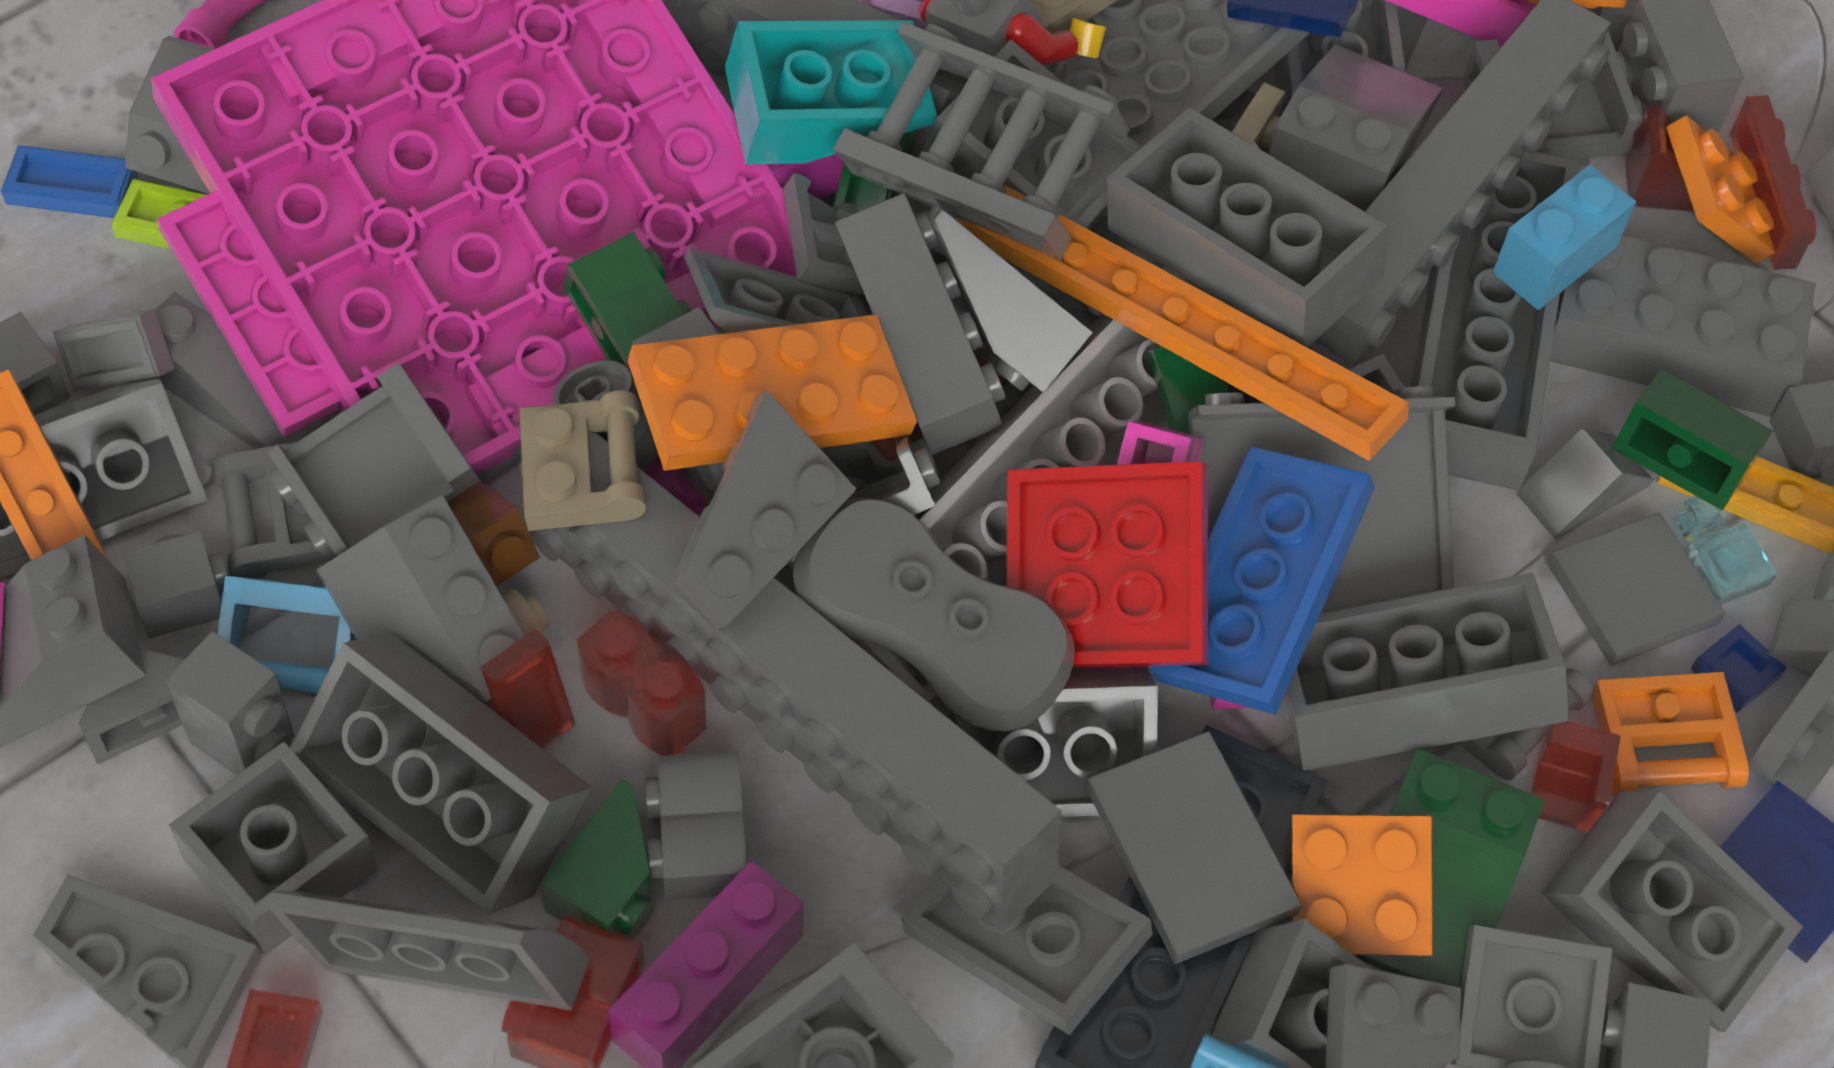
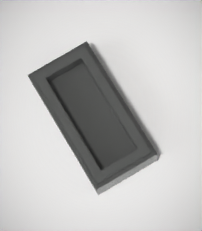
[53,309,175,391]

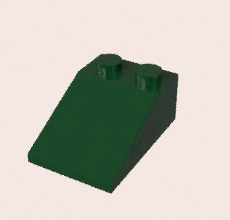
[1353,748,1545,988]

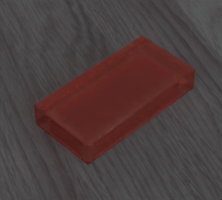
[480,629,576,749]

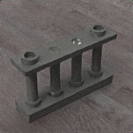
[833,22,1130,260]

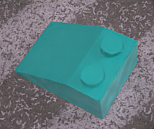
[725,20,937,165]

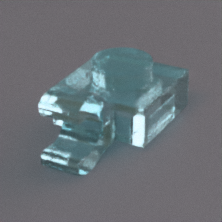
[1673,496,1778,605]

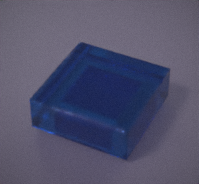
[1691,624,1787,713]

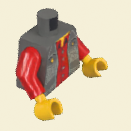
[919,0,1106,68]

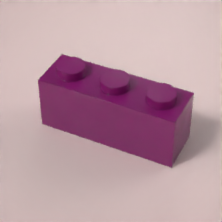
[608,861,804,1068]

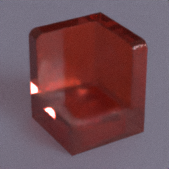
[1531,721,1621,832]

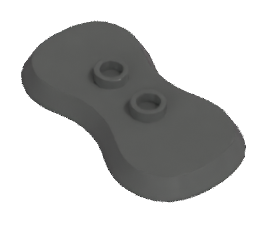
[793,497,1075,731]

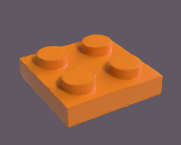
[1666,115,1776,264]
[1292,815,1433,956]

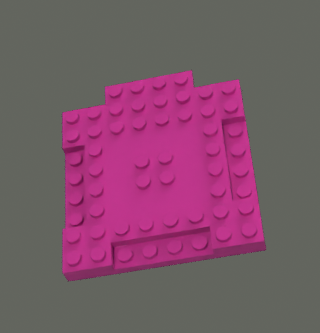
[151,0,797,475]

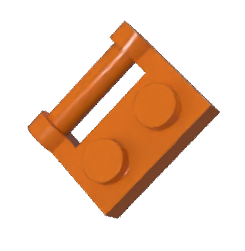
[1592,672,1749,796]

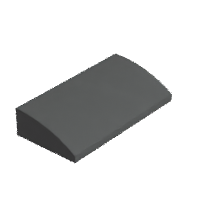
[265,890,590,1010]

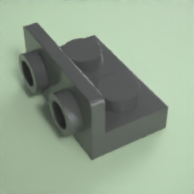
[1748,647,1834,803]

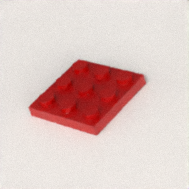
[1007,461,1208,668]

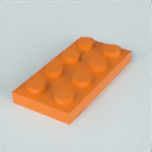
[627,314,917,471]

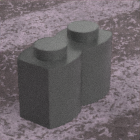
[645,751,746,899]

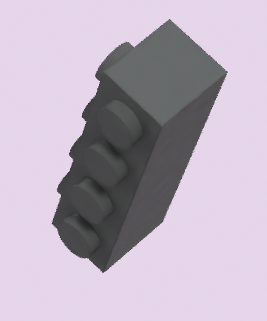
[835,193,1006,455]

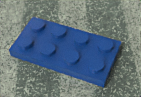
[1149,447,1375,715]

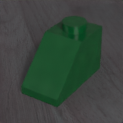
[540,779,654,953]

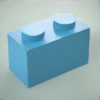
[1493,165,1636,311]

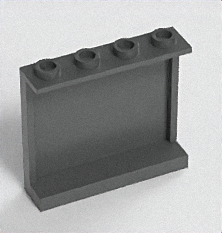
[1188,386,1455,613]

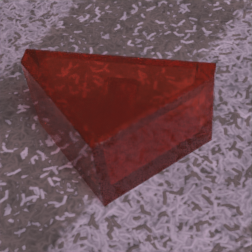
[1625,105,1694,212]

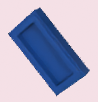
[1,145,139,218]

